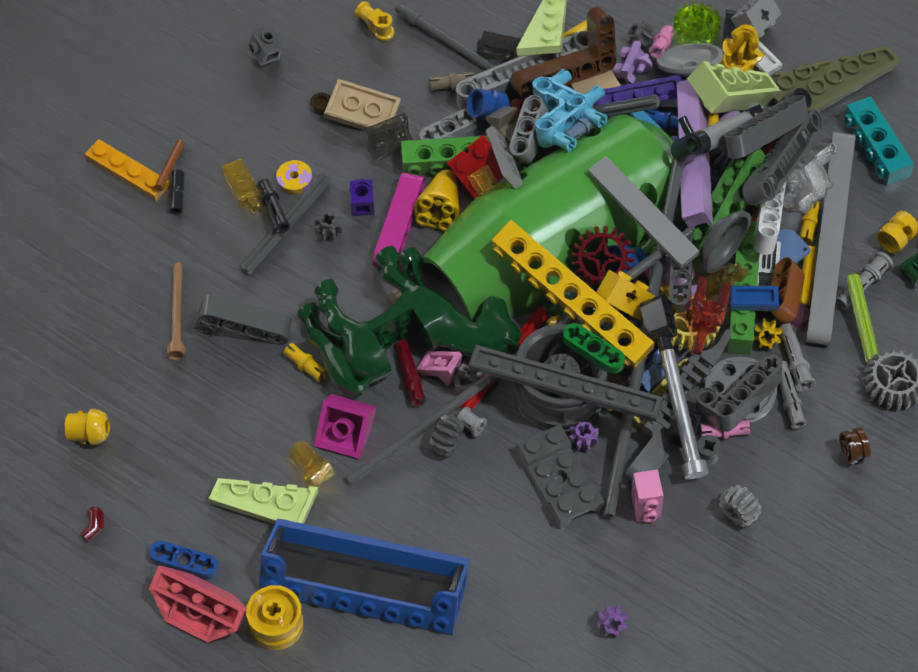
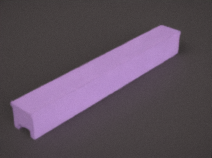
[677,80,713,231]

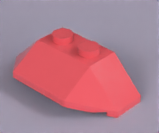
[149,565,247,642]

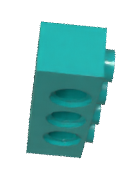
[844,96,914,185]

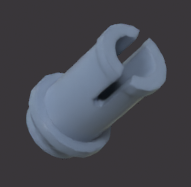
[563,118,592,140]

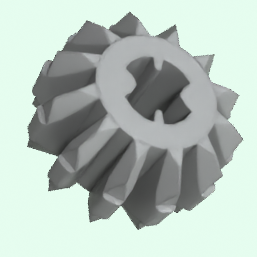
[719,485,762,527]

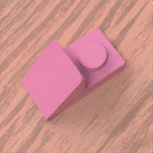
[416,351,462,387]

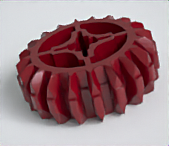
[571,226,635,288]

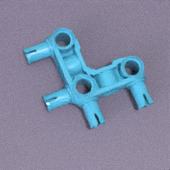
[532,69,607,152]

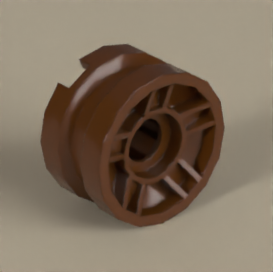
[839,427,871,464]

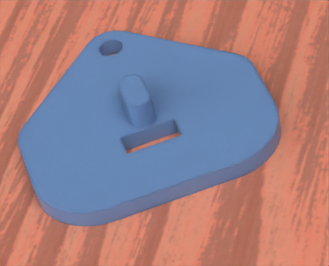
[777,230,810,263]

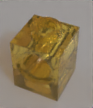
[467,165,499,197]

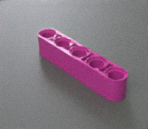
[372,172,425,268]

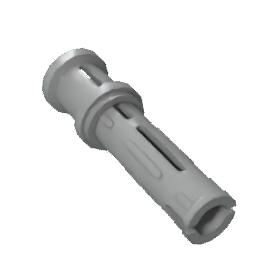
[836,251,894,310]
[779,323,816,392]

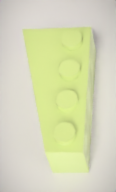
[687,61,780,114]

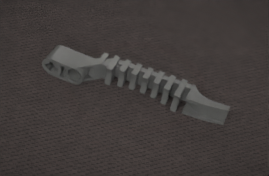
[623,329,732,482]

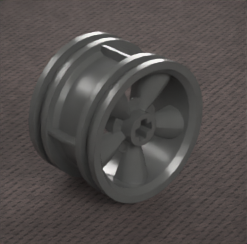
[515,324,608,433]

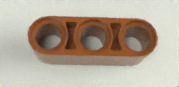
[770,257,805,324]

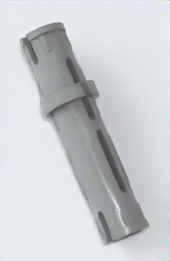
[779,361,807,429]

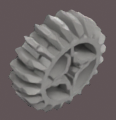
[862,348,918,411]

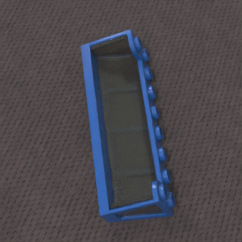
[259,518,470,635]

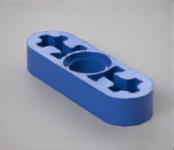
[149,541,219,580]

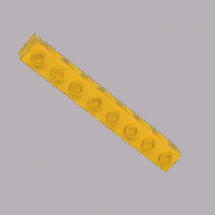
[492,220,654,369]

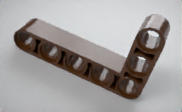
[509,6,617,98]

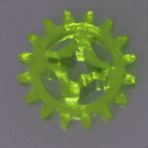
[673,1,721,44]

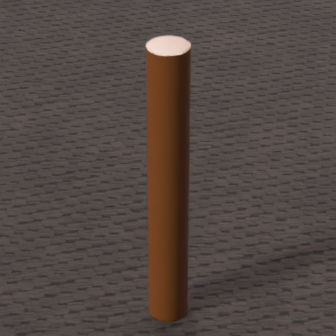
[154,139,185,191]

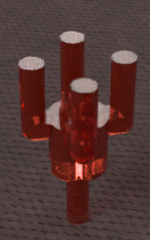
[690,277,732,355]

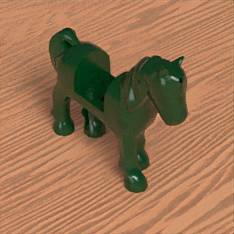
[297,246,521,399]

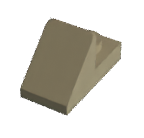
[486,106,529,145]

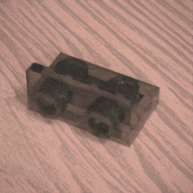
[477,31,521,63]
[363,113,413,161]

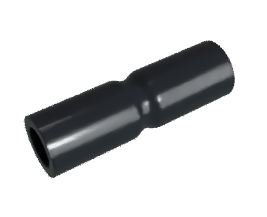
[169,169,185,215]

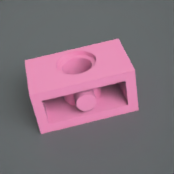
[631,470,664,522]

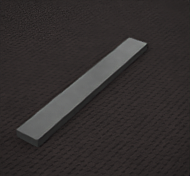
[468,345,663,422]

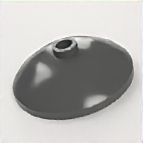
[702,210,751,273]

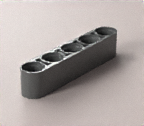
[724,95,809,159]

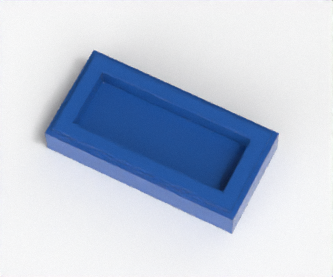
[730,286,779,311]

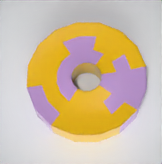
[276,160,313,195]

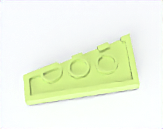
[516,0,567,56]
[209,478,318,524]

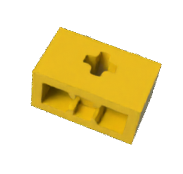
[596,270,655,320]

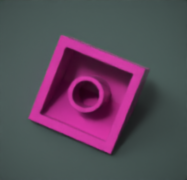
[314,394,377,459]

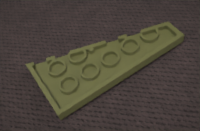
[770,45,901,112]

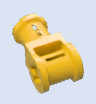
[354,1,394,41]

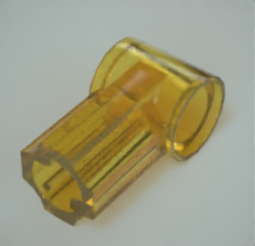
[288,440,335,487]

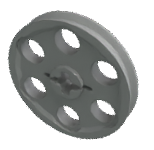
[705,357,777,423]

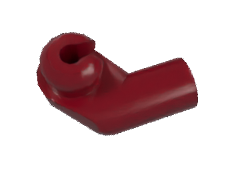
[80,507,104,543]

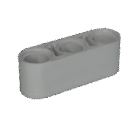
[509,95,549,164]

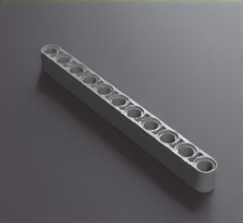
[806,132,855,346]

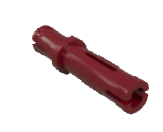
[394,340,427,407]

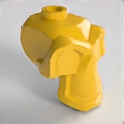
[720,24,764,72]

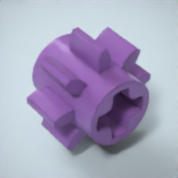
[569,420,599,451]
[597,604,628,636]

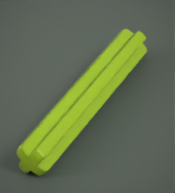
[846,274,879,362]

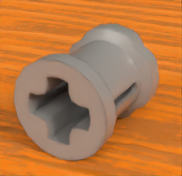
[457,406,487,437]

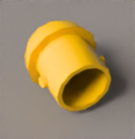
[65,409,110,445]

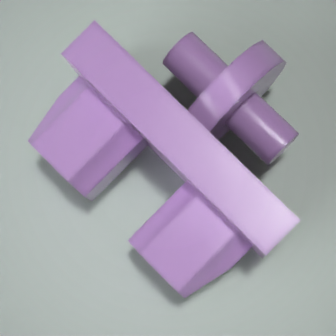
[613,41,653,84]

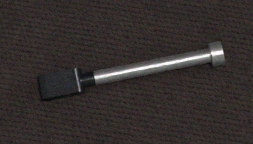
[640,294,709,479]

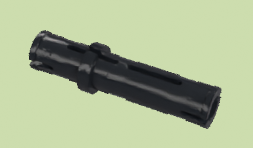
[257,178,290,233]

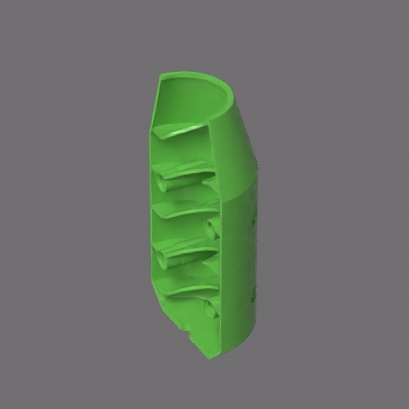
[419,114,685,322]

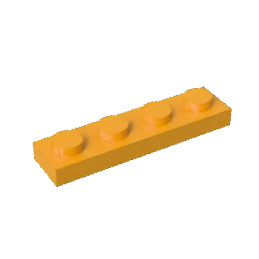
[85,139,170,201]

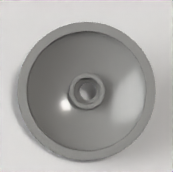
[656,43,723,78]

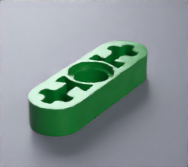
[563,323,625,374]

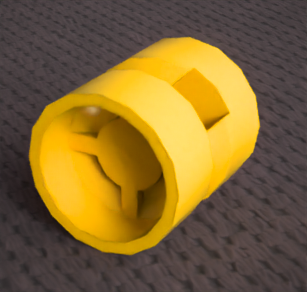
[876,211,918,254]

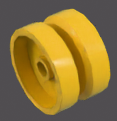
[246,585,304,650]

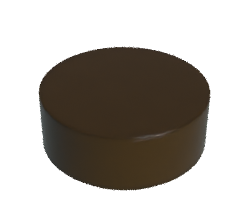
[310,92,331,115]

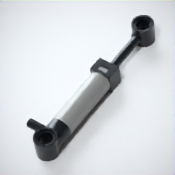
[671,88,812,163]

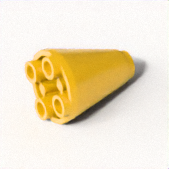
[414,169,459,231]

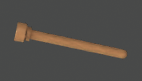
[166,262,186,361]

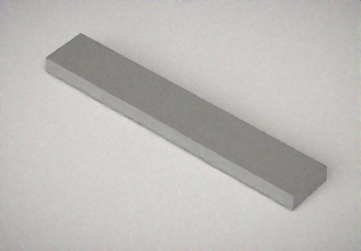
[588,156,699,269]

